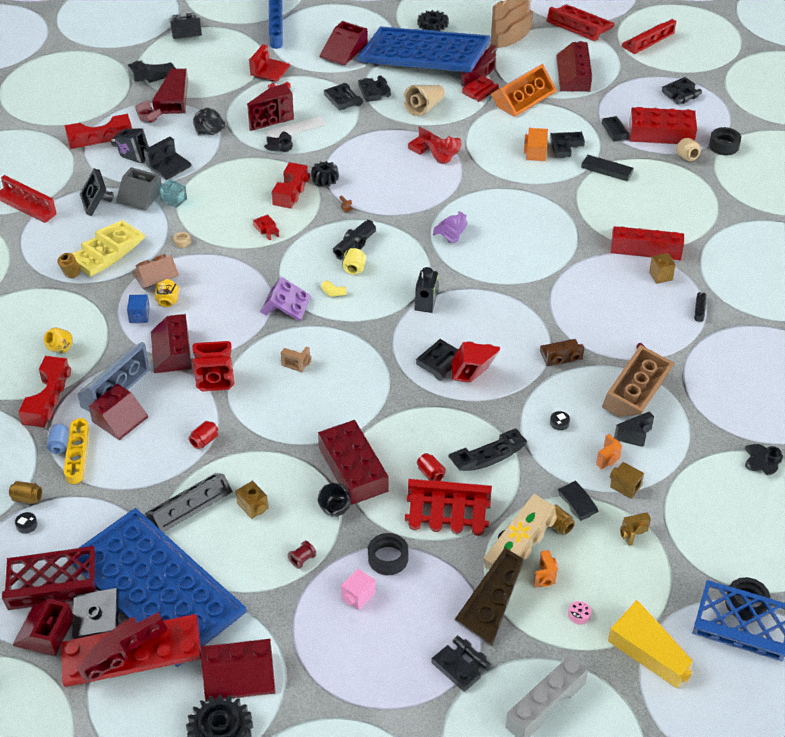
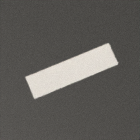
[266,116,327,138]

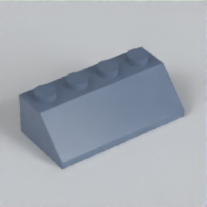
[77,342,150,412]

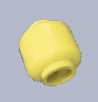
[342,248,366,275]

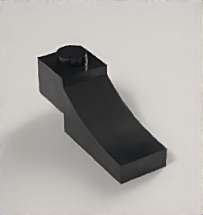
[127,60,176,83]

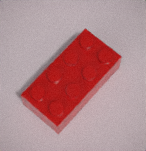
[629,107,697,144]

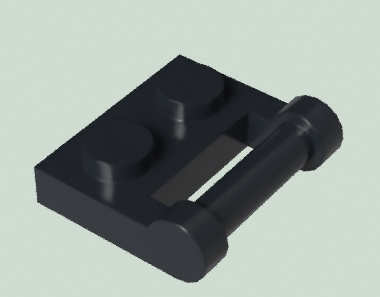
[324,83,363,110]
[416,339,458,381]

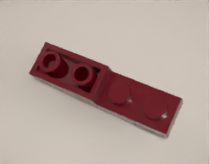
[460,44,497,87]
[78,612,167,683]

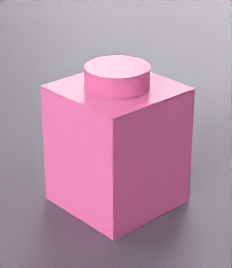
[341,569,375,610]

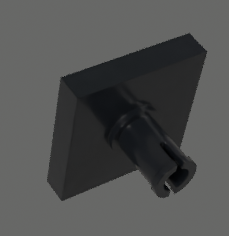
[80,168,114,216]

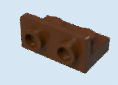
[540,339,584,366]

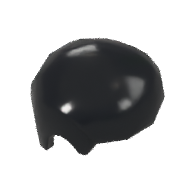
[317,483,351,517]

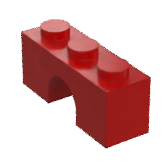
[271,162,310,209]

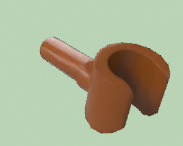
[339,195,353,212]

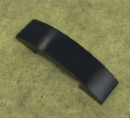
[448,428,527,471]

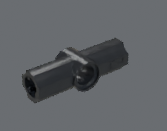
[333,219,376,260]

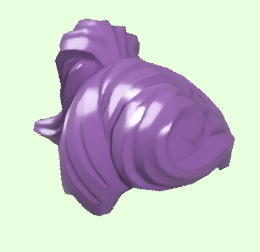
[433,211,468,243]

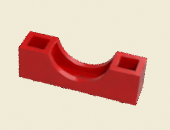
[64,113,132,149]
[18,356,71,428]

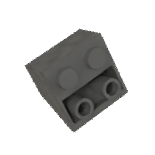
[116,167,163,210]

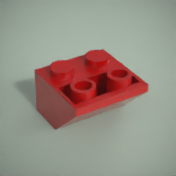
[452,341,500,383]

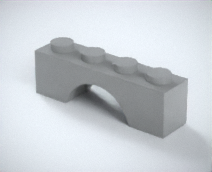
[505,655,588,737]

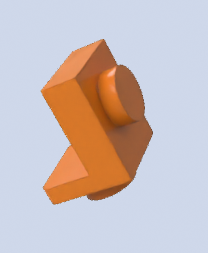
[596,434,622,470]
[533,550,558,587]

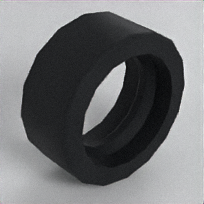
[709,127,742,155]
[368,533,409,575]
[725,577,771,621]

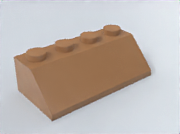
[602,345,675,417]

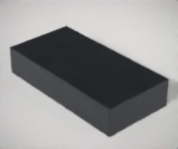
[601,116,629,142]

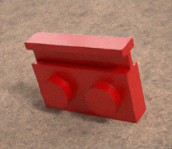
[462,76,499,102]

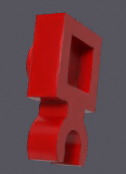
[253,214,279,240]

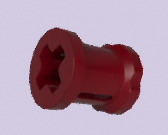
[288,540,316,569]

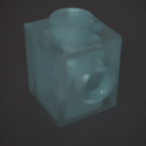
[159,179,187,208]

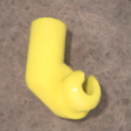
[321,281,346,297]

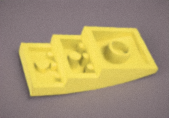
[72,220,145,277]

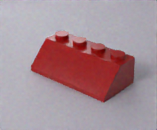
[610,226,684,260]

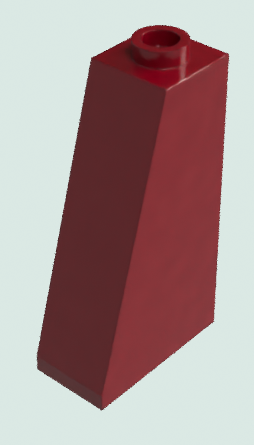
[152,68,188,114]

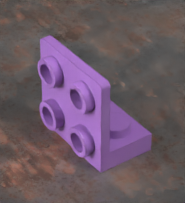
[260,276,311,321]

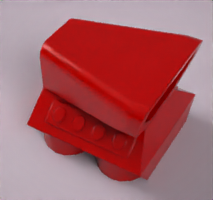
[192,341,235,392]

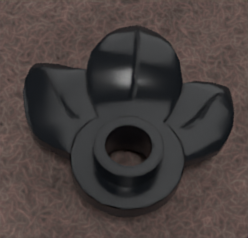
[264,131,293,152]
[745,444,783,475]

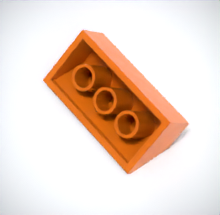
[491,64,557,117]

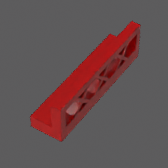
[621,19,677,54]
[0,175,57,223]

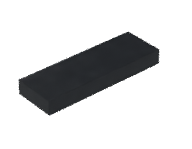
[581,154,634,181]

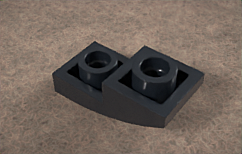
[558,480,599,521]

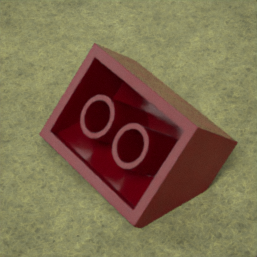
[151,314,192,374]
[201,639,276,702]

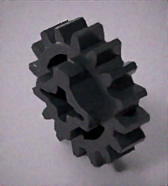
[417,10,449,31]

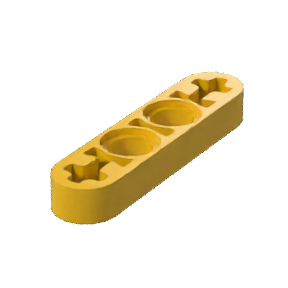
[64,418,90,484]

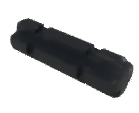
[694,292,707,322]

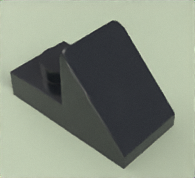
[614,411,654,447]

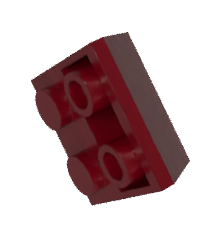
[13,599,73,656]

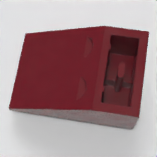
[319,21,368,66]
[247,83,294,131]

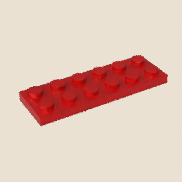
[61,614,201,687]

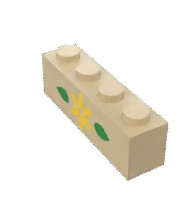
[483,494,557,570]

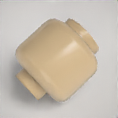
[676,138,701,162]

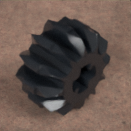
[311,161,339,187]

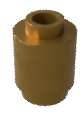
[57,253,80,278]
[9,481,42,504]
[551,504,575,535]

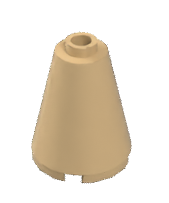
[403,85,445,116]

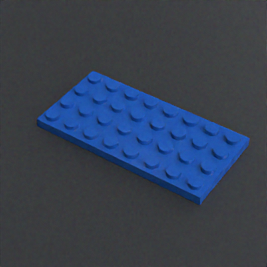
[358,26,491,73]
[67,508,247,667]

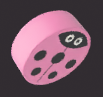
[568,601,591,624]

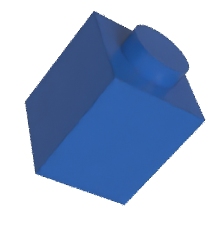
[127,294,150,323]

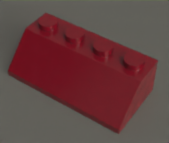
[556,41,592,92]

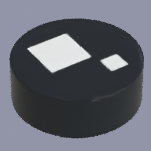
[550,411,570,430]
[15,512,38,533]

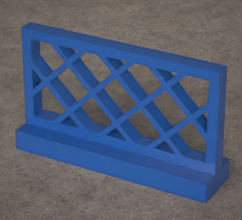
[692,580,785,662]

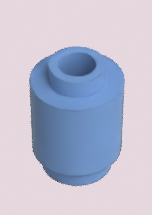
[46,424,69,454]

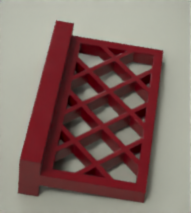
[2,546,97,610]

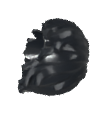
[193,107,225,135]

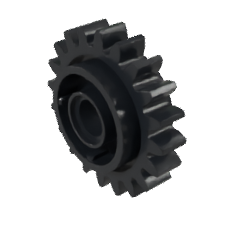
[186,694,253,737]

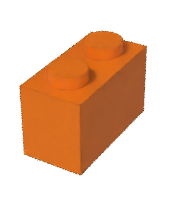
[524,128,548,161]

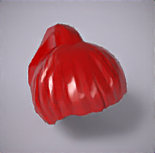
[423,136,462,164]

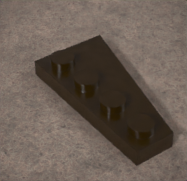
[455,547,524,646]

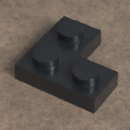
[550,131,585,158]

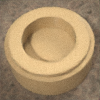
[173,232,191,248]

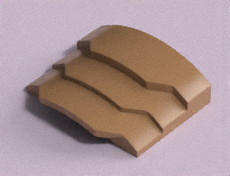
[491,0,533,48]

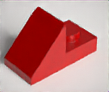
[408,126,441,155]

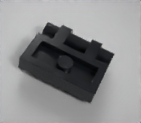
[358,75,391,102]
[661,77,702,104]
[431,635,492,692]

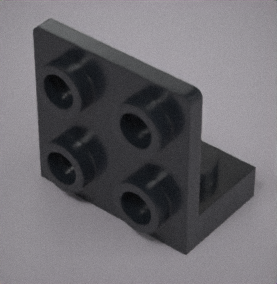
[144,136,192,180]

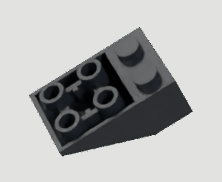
[169,13,202,39]

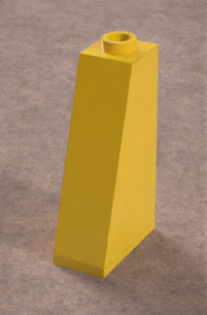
[608,600,693,688]

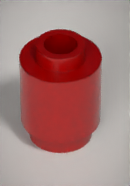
[188,421,218,449]
[417,453,446,481]

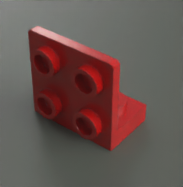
[249,44,290,82]

